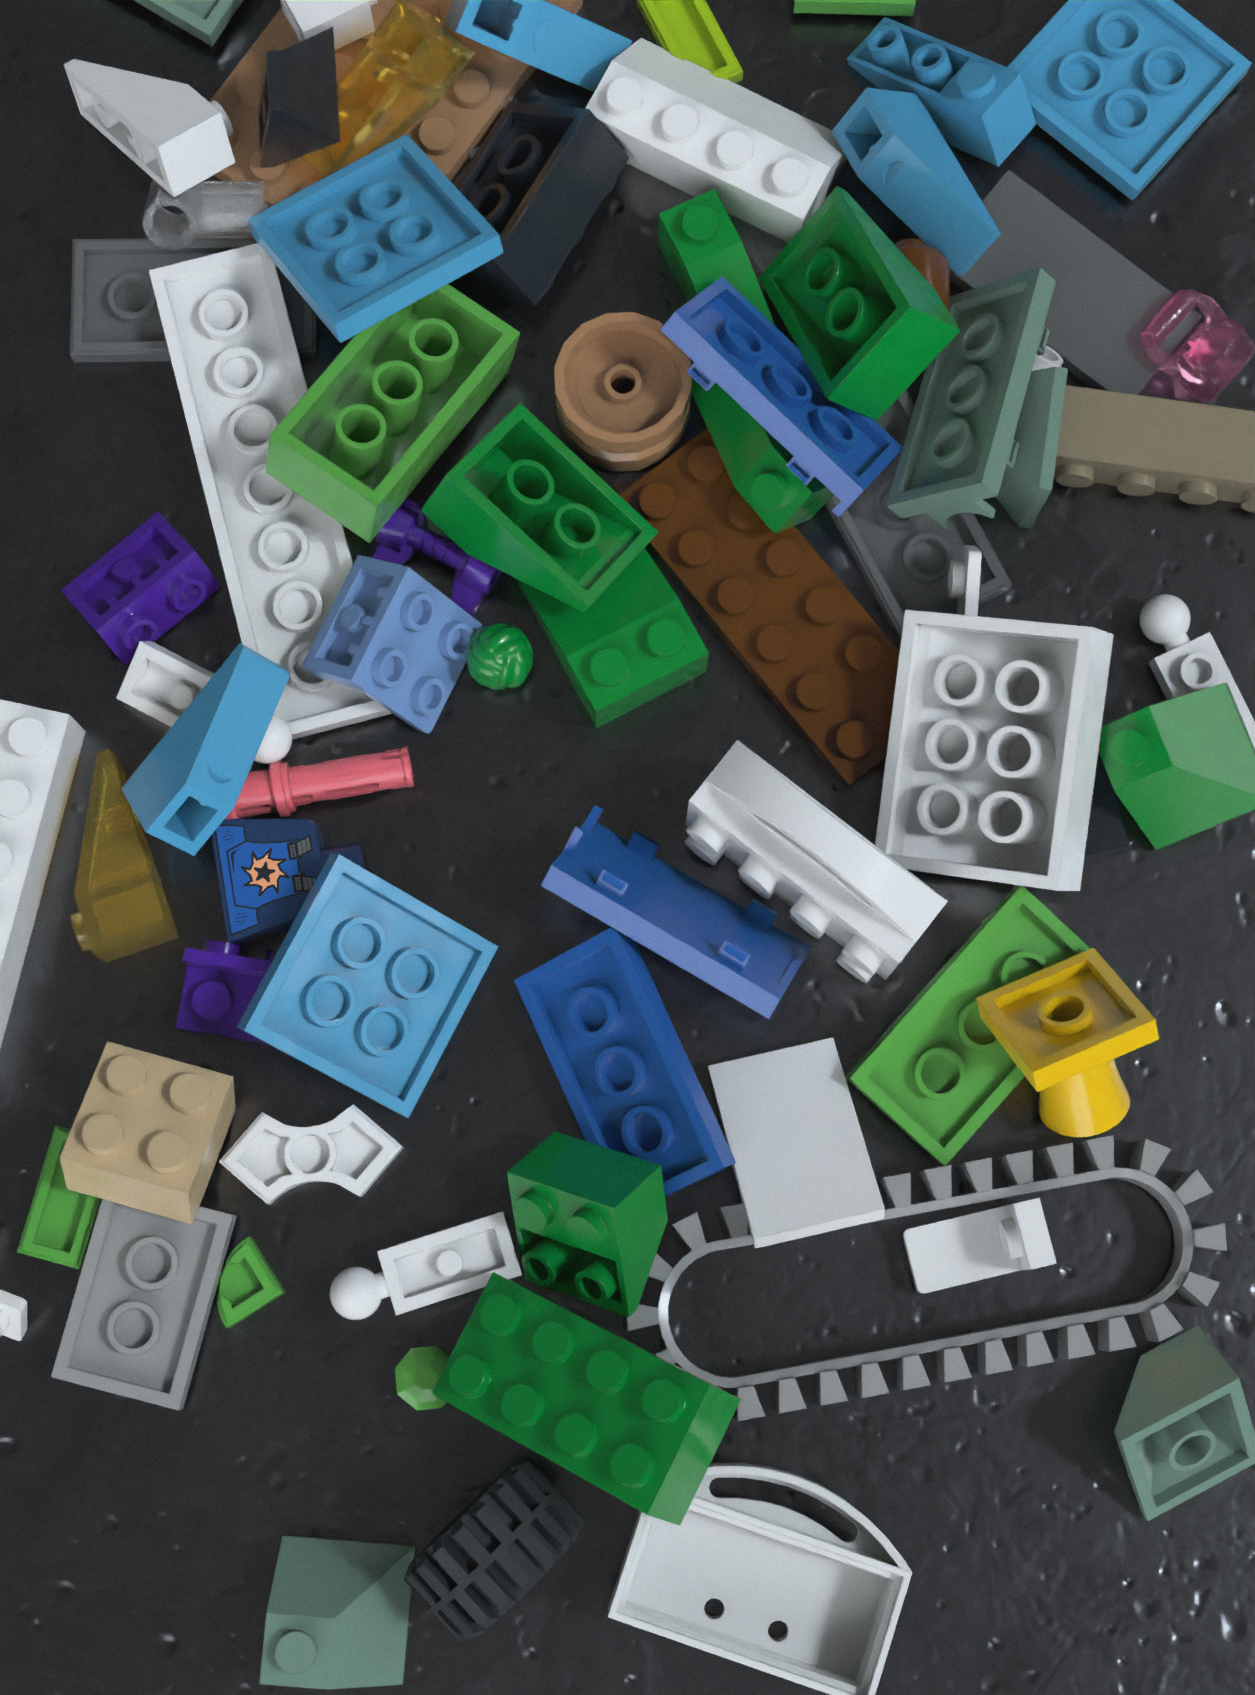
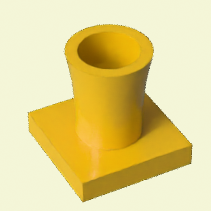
[976,948,1159,1137]

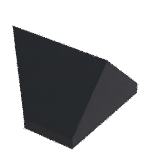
[257,27,340,167]

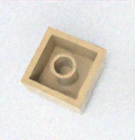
[60,1041,236,1225]

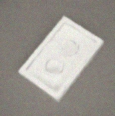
[708,1037,885,1249]

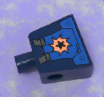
[212,819,365,948]

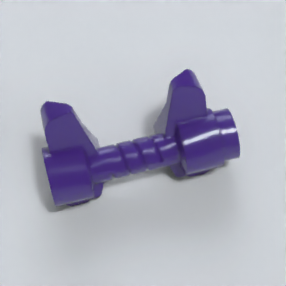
[372,499,502,616]

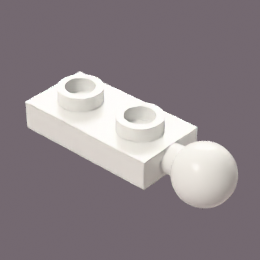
[1140,594,1255,748]
[116,641,292,764]
[330,1211,523,1320]

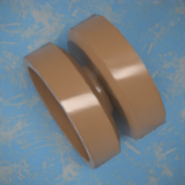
[554,312,692,472]

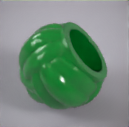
[466,623,533,690]

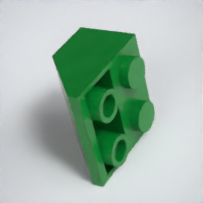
[507,1131,668,1317]

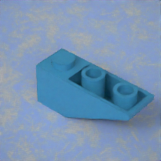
[443,0,632,92]
[847,17,1036,167]
[831,87,1001,275]
[121,643,290,856]

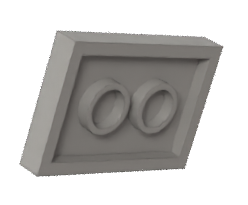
[51,1199,237,1410]

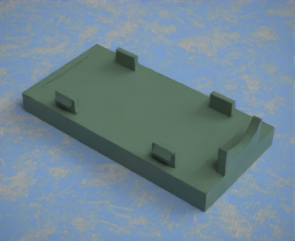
[886,267,1056,529]

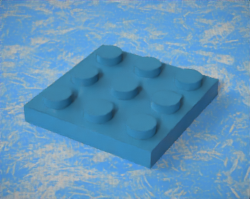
[1008,0,1252,201]
[247,134,504,343]
[237,853,499,1118]

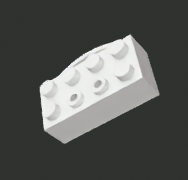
[685,740,948,983]
[608,1463,912,1695]

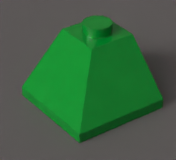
[1098,683,1255,850]

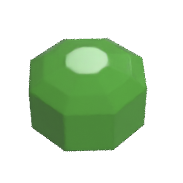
[395,1345,450,1410]

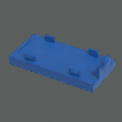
[660,276,903,518]
[541,805,811,1019]
[514,927,736,1197]

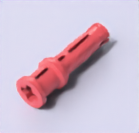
[225,746,414,819]

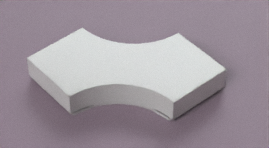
[219,1104,404,1205]

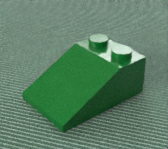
[759,186,960,421]
[421,403,659,612]
[515,548,709,729]

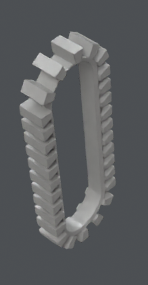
[627,1135,1227,1421]

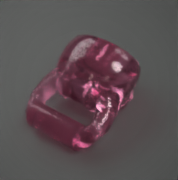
[1141,289,1255,403]

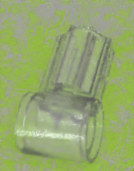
[143,180,269,250]

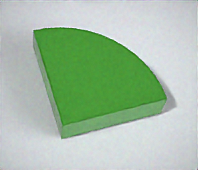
[217,1237,285,1328]

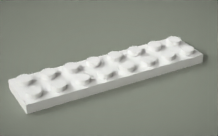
[149,243,392,740]

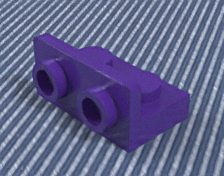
[61,512,220,664]
[176,940,278,1045]

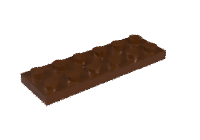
[620,428,900,790]

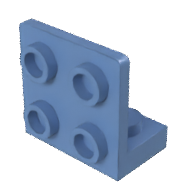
[302,555,482,734]

